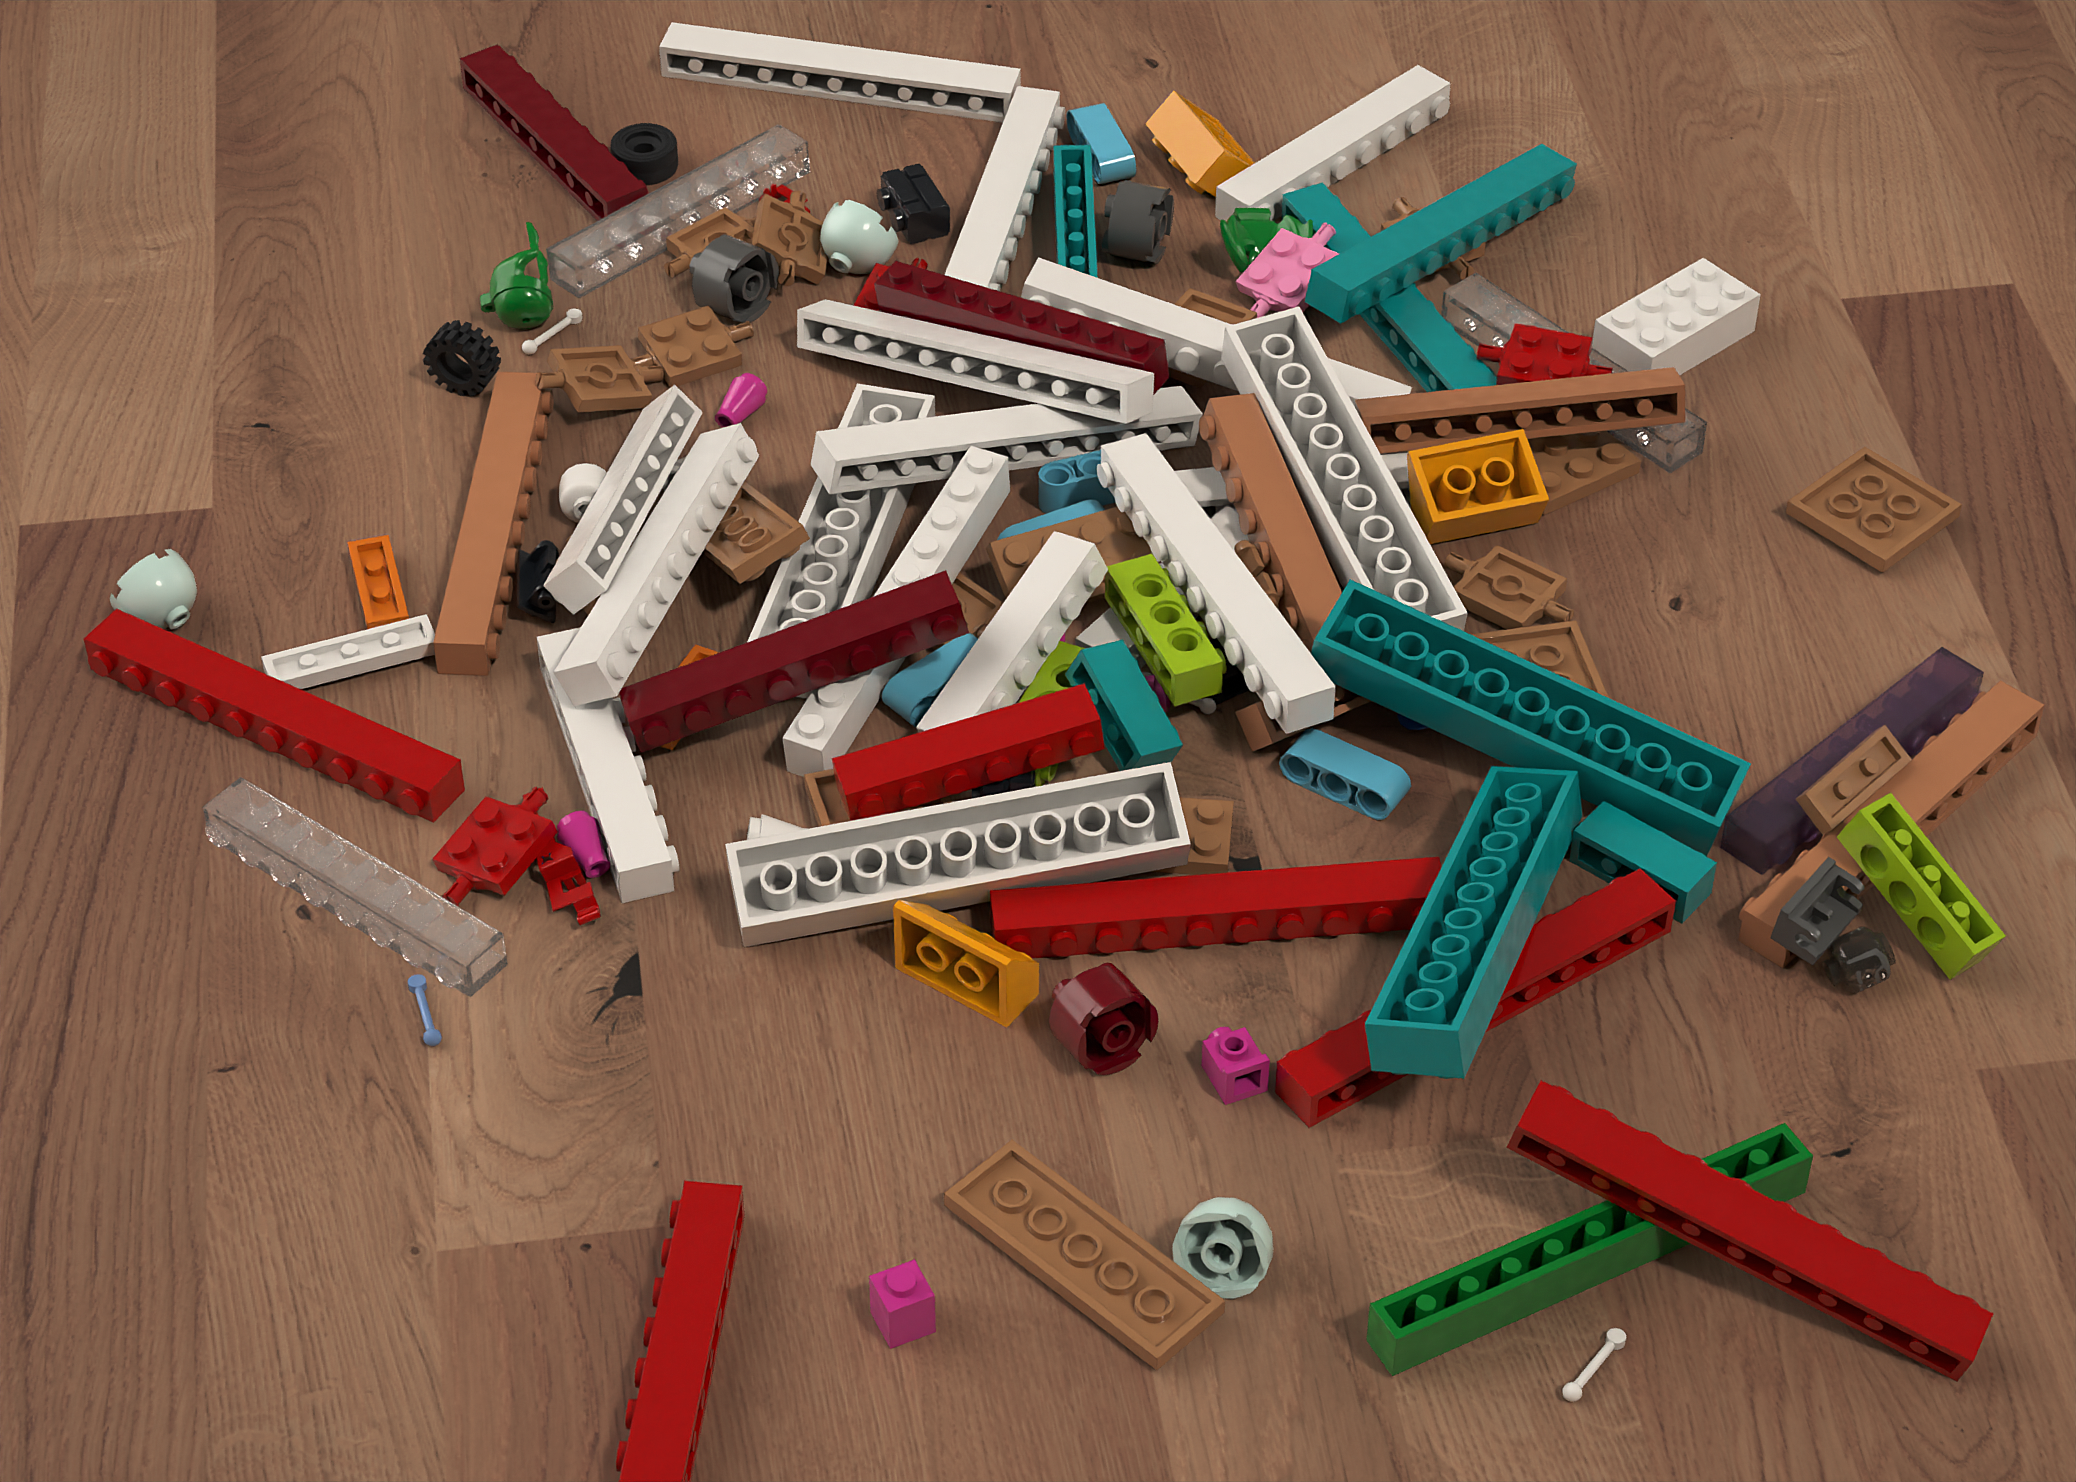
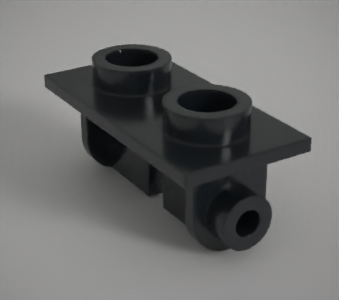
[517,540,559,624]

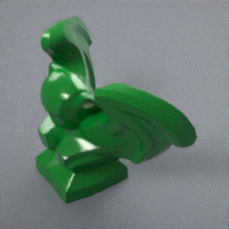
[1220,208,1313,273]

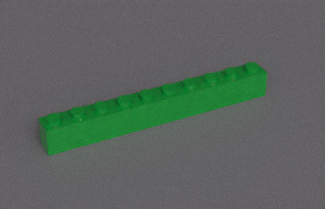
[1366,1123,1813,1376]

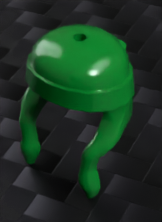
[479,222,553,329]

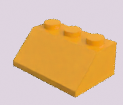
[1146,91,1255,197]
[1407,429,1549,544]
[893,900,1039,1028]

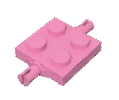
[1236,223,1339,318]

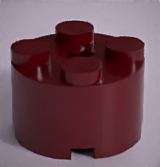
[1049,962,1159,1075]

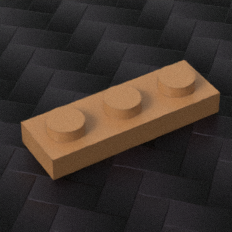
[1796,725,1912,835]

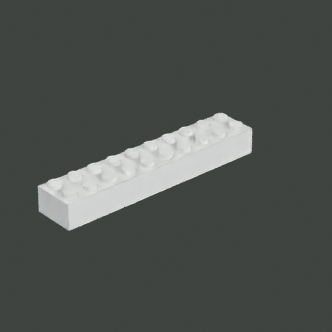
[1221,307,1468,631]
[747,384,935,699]
[725,762,1191,947]

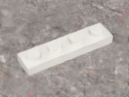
[261,614,435,689]

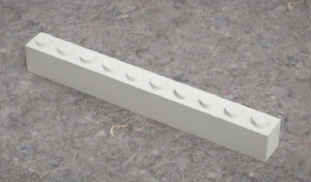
[659,22,1021,123]
[945,86,1065,291]
[1021,257,1412,407]
[797,299,1154,424]
[811,386,1203,494]
[553,423,759,706]
[1097,433,1336,734]
[782,445,1010,777]

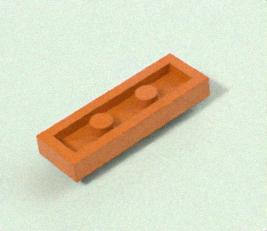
[347,535,409,629]

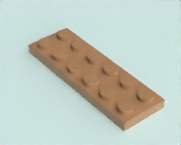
[944,1140,1225,1370]

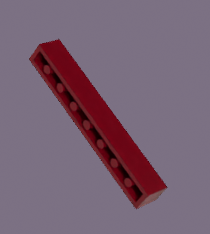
[460,44,649,233]
[874,261,1169,396]
[619,570,969,753]

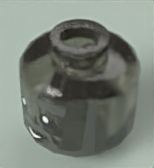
[1822,926,1896,994]

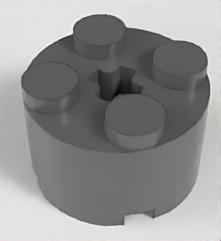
[1102,180,1174,264]
[689,234,779,323]

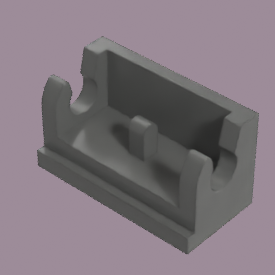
[1770,857,1865,965]

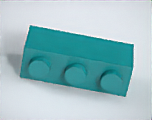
[1065,640,1183,771]
[1569,801,1717,923]

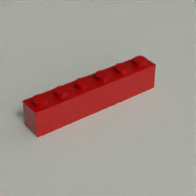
[831,683,1105,821]

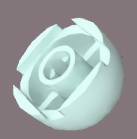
[820,200,899,274]
[110,549,197,629]
[1172,1197,1273,1299]

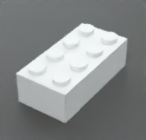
[1591,258,1760,376]

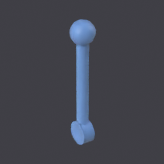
[408,974,442,1047]

